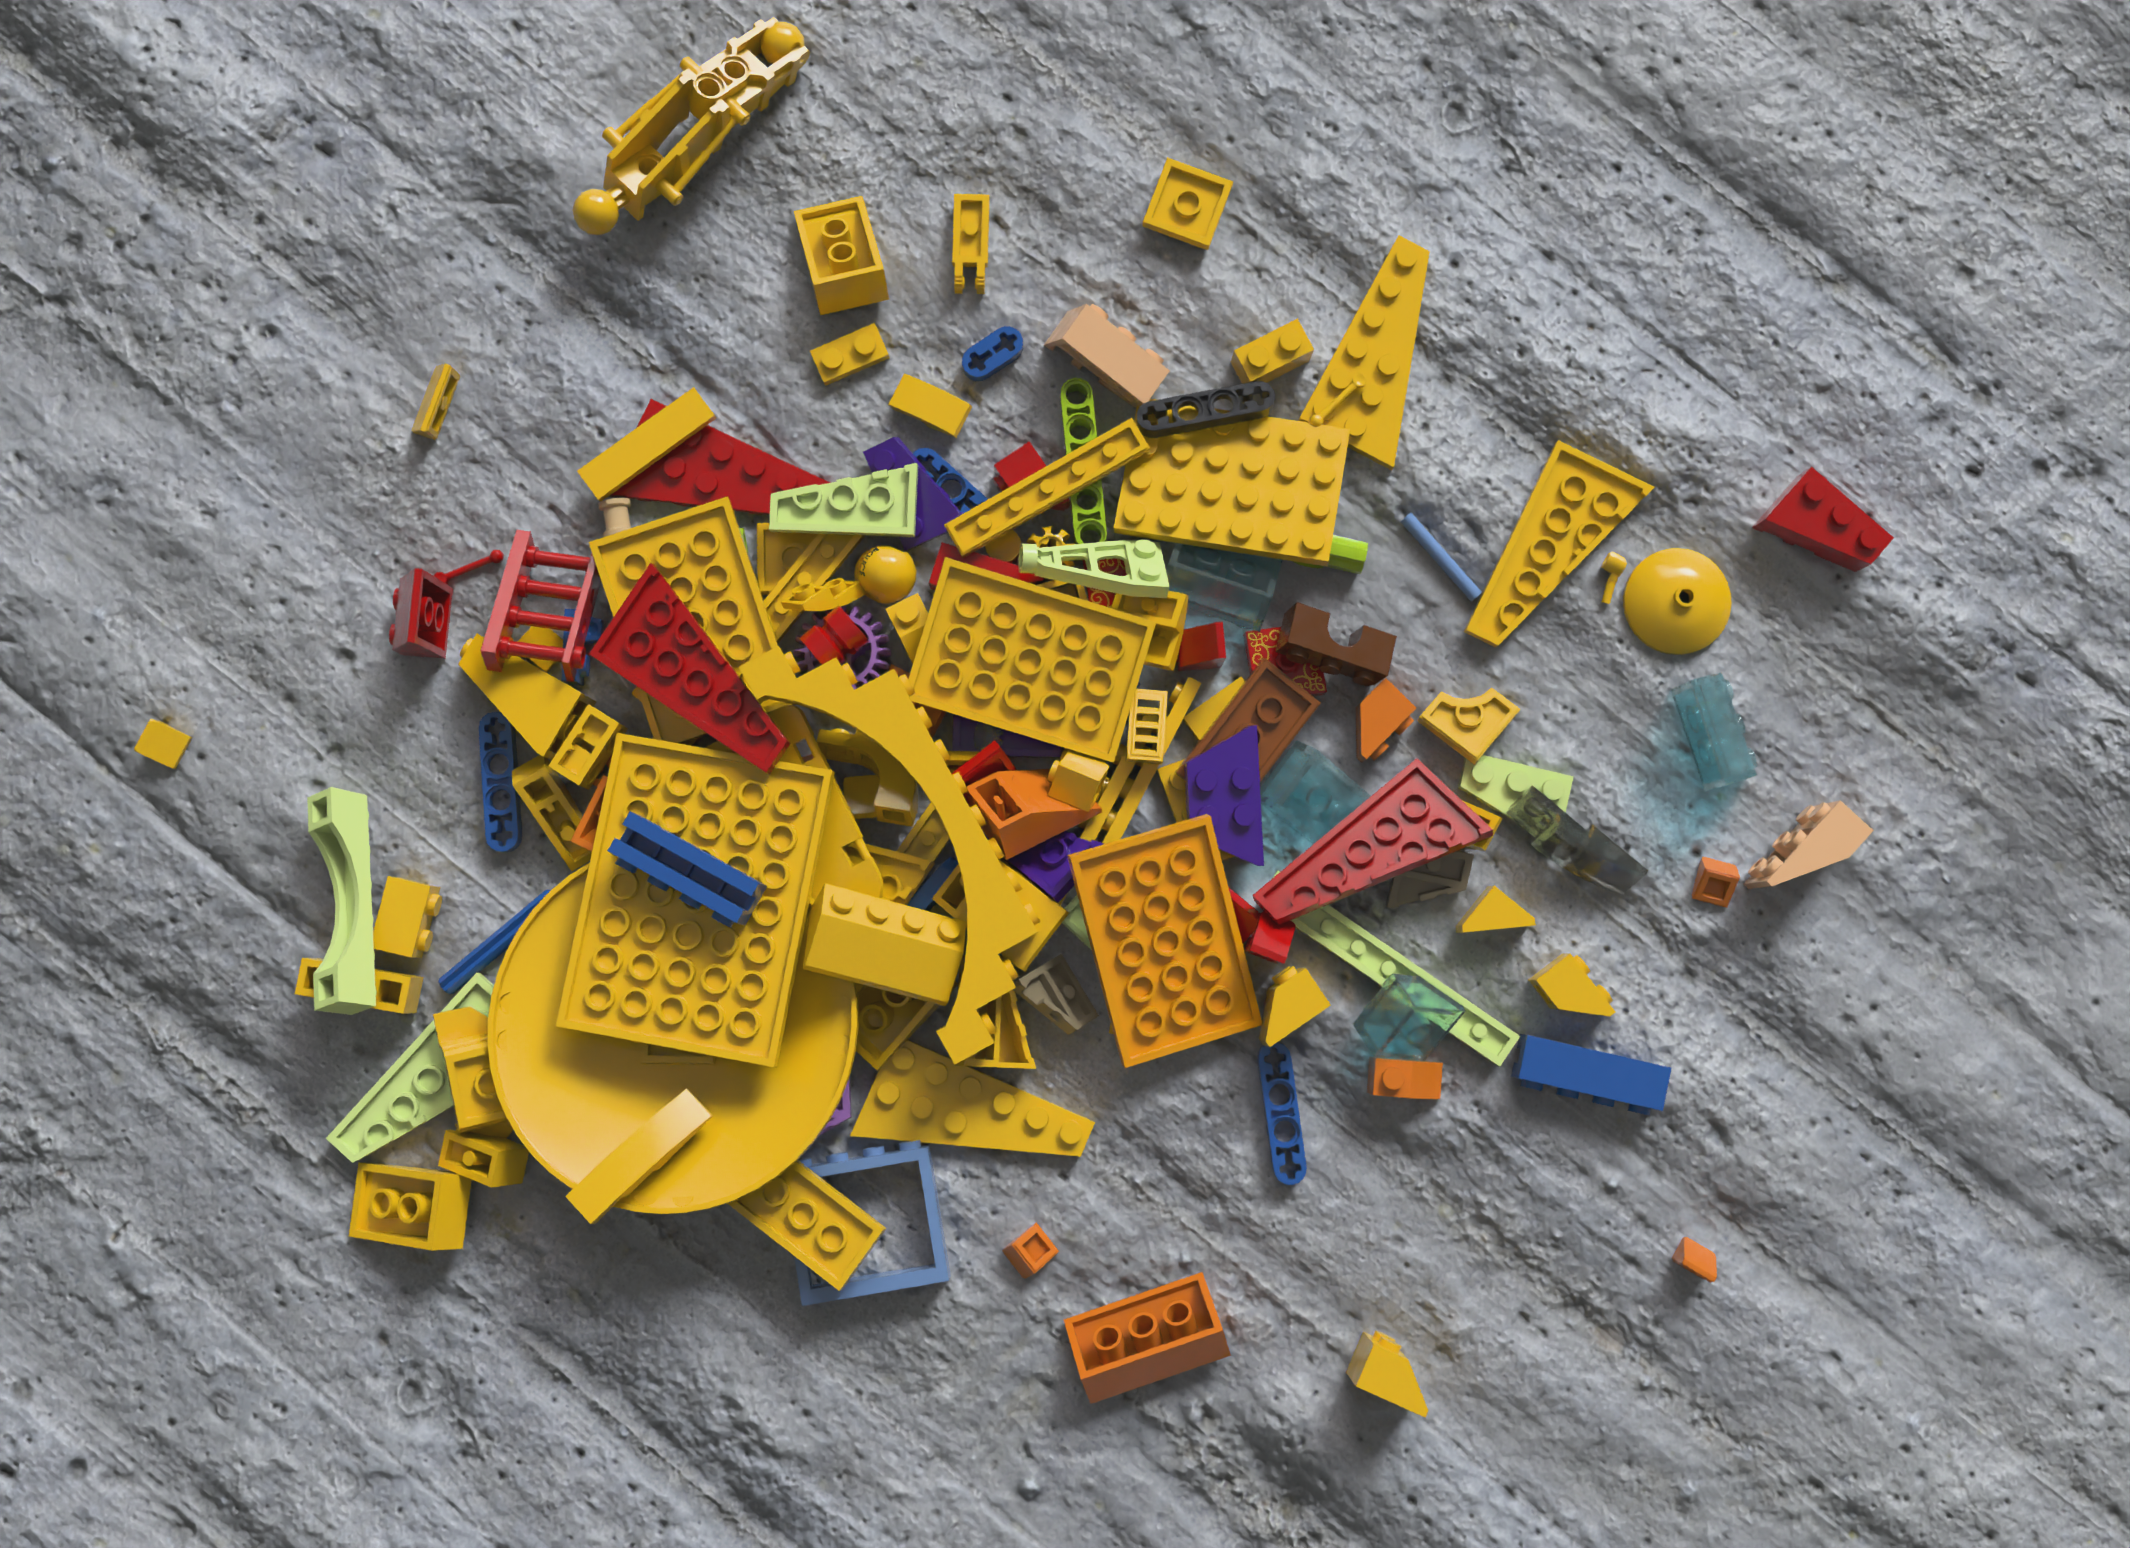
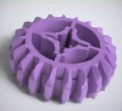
[793,605,891,690]

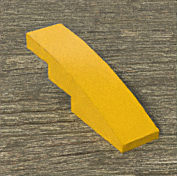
[565,1089,713,1224]

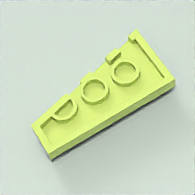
[769,463,918,537]

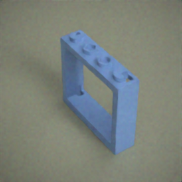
[794,1140,951,1306]

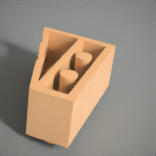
[1044,304,1170,408]

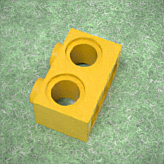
[548,704,628,790]

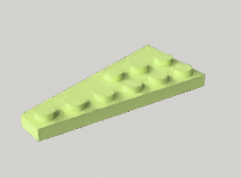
[326,973,494,1163]

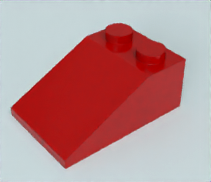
[389,568,453,659]

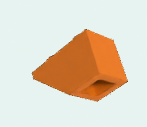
[1355,678,1416,763]

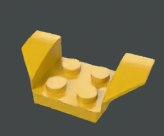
[433,1006,513,1138]

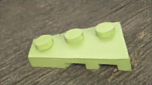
[1458,755,1574,847]

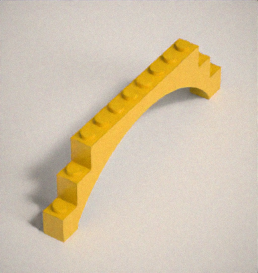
[739,646,1040,1065]

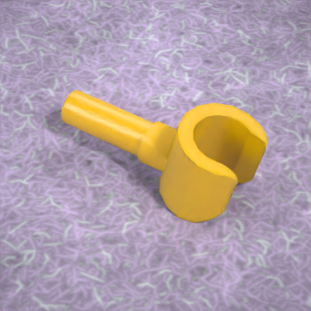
[1601,552,1627,604]

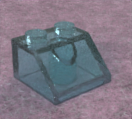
[1353,973,1466,1061]

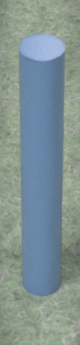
[1401,513,1482,602]

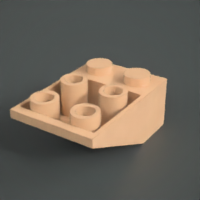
[1744,800,1874,889]

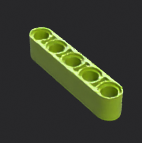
[1060,377,1107,544]

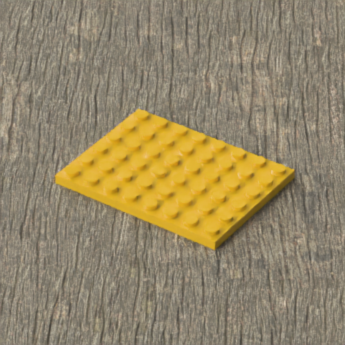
[556,733,835,1067]

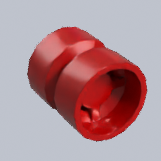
[799,605,869,665]

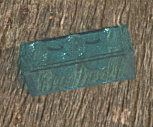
[1166,543,1282,632]
[1670,672,1757,791]

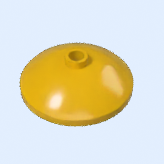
[1623,548,1732,655]

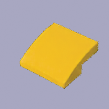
[1111,591,1188,671]

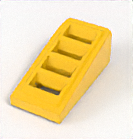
[1126,689,1168,764]

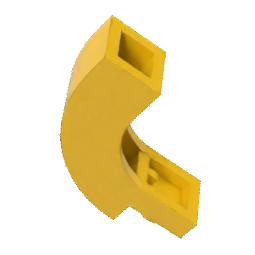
[816,728,918,827]

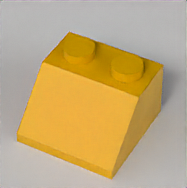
[1258,966,1331,1047]
[1346,1330,1428,1418]

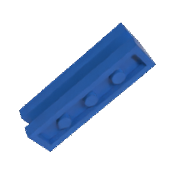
[607,811,767,928]
[1511,1034,1672,1116]

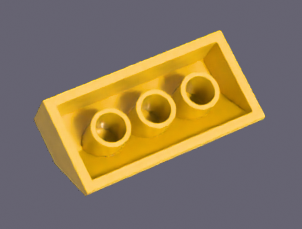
[803,883,966,1006]

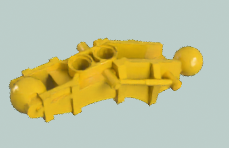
[572,17,810,235]

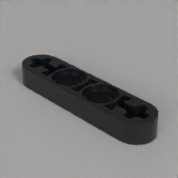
[1137,381,1275,438]

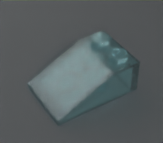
[1260,740,1371,844]

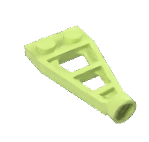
[1018,540,1169,598]

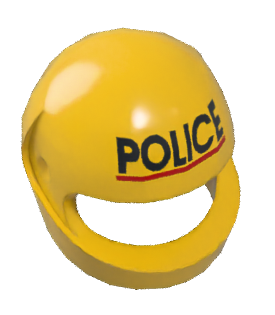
[854,545,917,604]

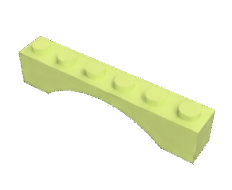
[307,787,377,1015]

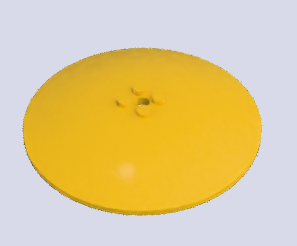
[487,862,858,1214]

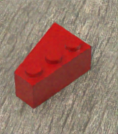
[1752,467,1894,572]

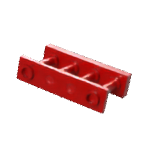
[480,529,601,682]

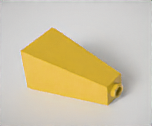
[458,633,597,760]

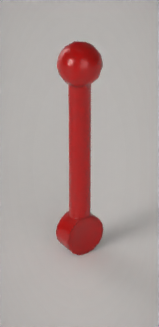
[433,550,504,584]

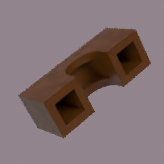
[1275,602,1397,686]

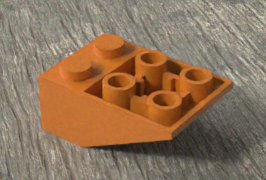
[966,769,1102,860]

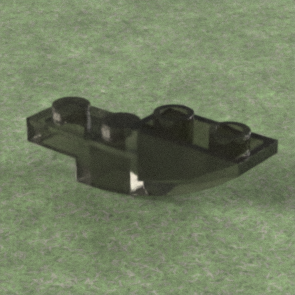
[1506,785,1648,894]

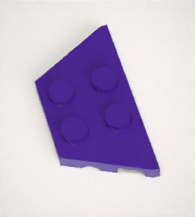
[1184,725,1264,866]

